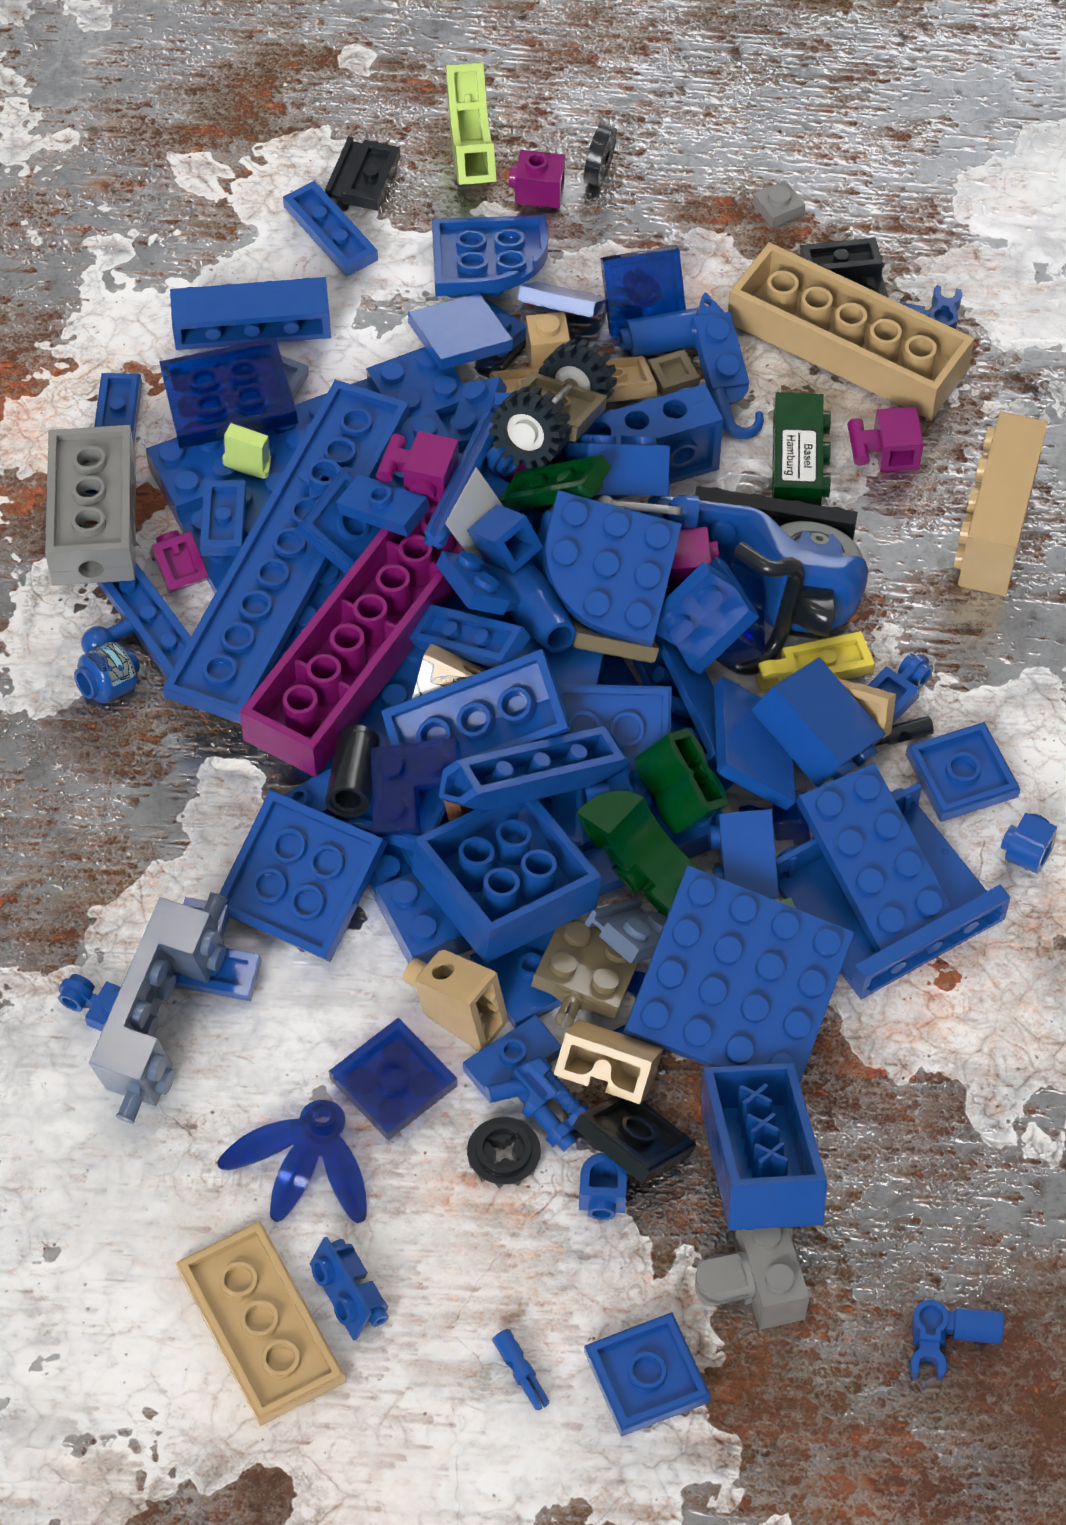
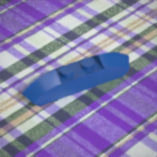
[439,726,631,810]

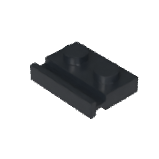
[325,136,400,211]

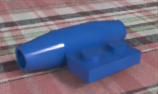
[436,551,576,652]

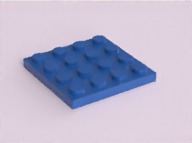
[623,865,854,1083]

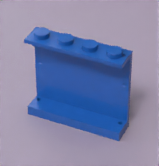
[776,782,1011,1000]

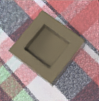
[648,349,700,396]

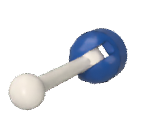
[597,494,699,529]

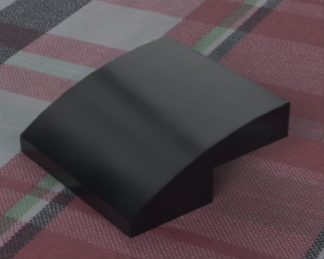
[800,237,888,297]

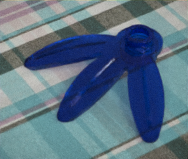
[217,1099,367,1223]

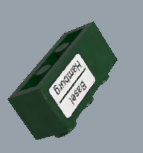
[772,392,831,506]

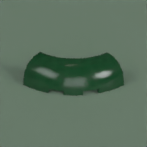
[576,791,702,917]

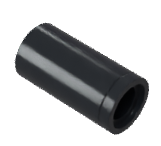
[325,725,380,818]

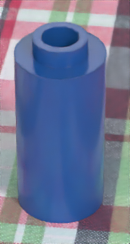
[618,307,698,357]

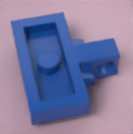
[448,377,512,453]

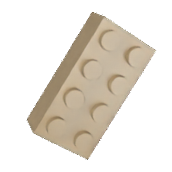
[953,411,1048,597]

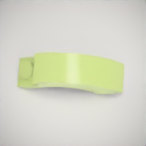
[445,62,497,185]

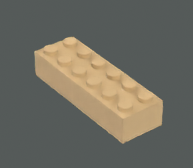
[728,242,975,420]

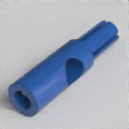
[492,1329,550,1410]

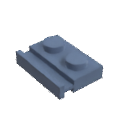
[584,898,667,964]

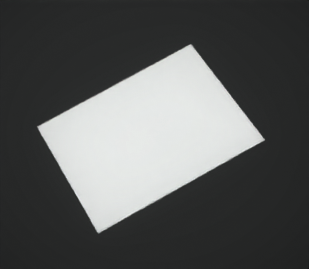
[445,467,504,558]

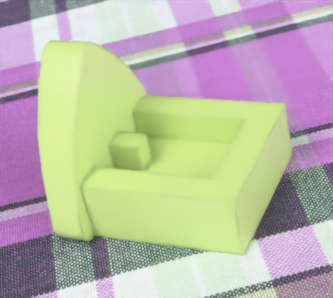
[222,423,271,479]

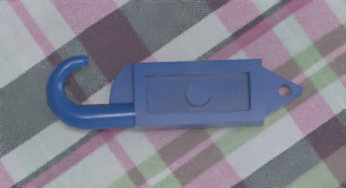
[690,292,764,439]

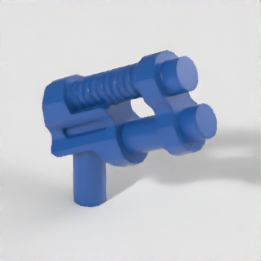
[485,1056,590,1152]

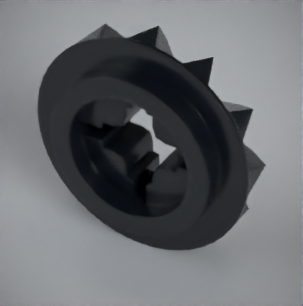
[467,1117,541,1189]

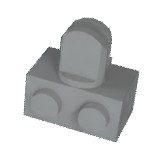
[695,1227,809,1330]

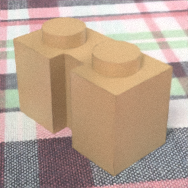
[554,1019,663,1104]

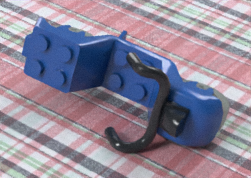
[534,481,869,676]

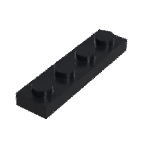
[695,486,858,541]

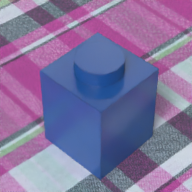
[467,504,543,574]

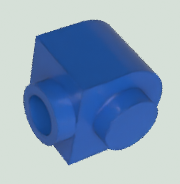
[1001,812,1057,874]
[579,1153,627,1220]

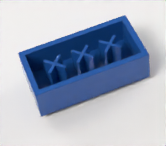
[701,1063,827,1230]

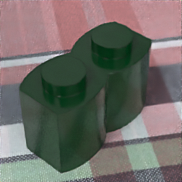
[635,728,729,834]

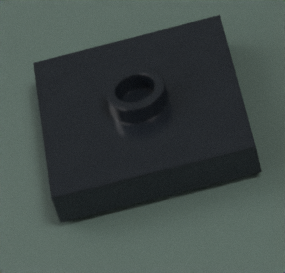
[573,1096,697,1184]

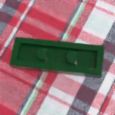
[499,455,612,511]

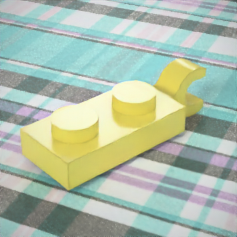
[756,631,875,692]

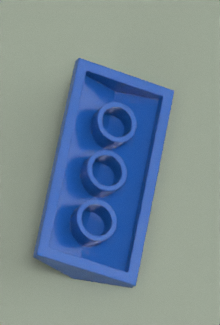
[381,649,570,792]

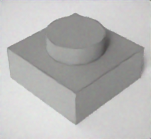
[752,180,805,228]

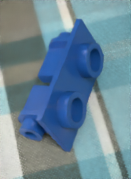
[309,1237,389,1341]

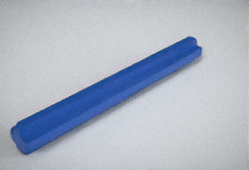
[423,411,498,549]

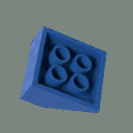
[412,799,601,964]

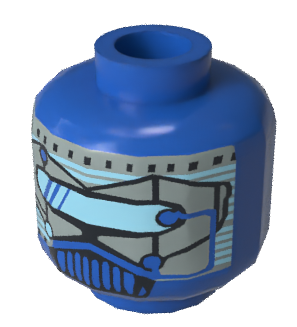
[74,642,140,704]

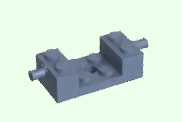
[89,892,228,1124]

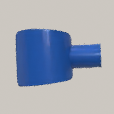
[585,765,652,807]

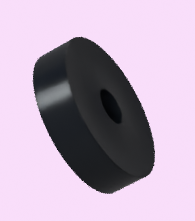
[583,124,617,187]

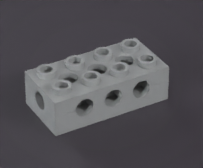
[45,425,136,586]

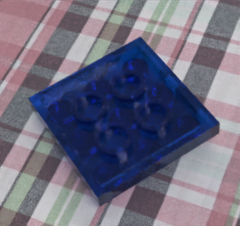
[159,337,299,449]

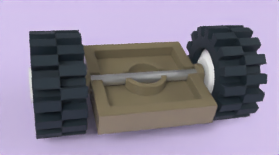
[489,339,617,469]

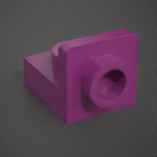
[149,530,209,594]

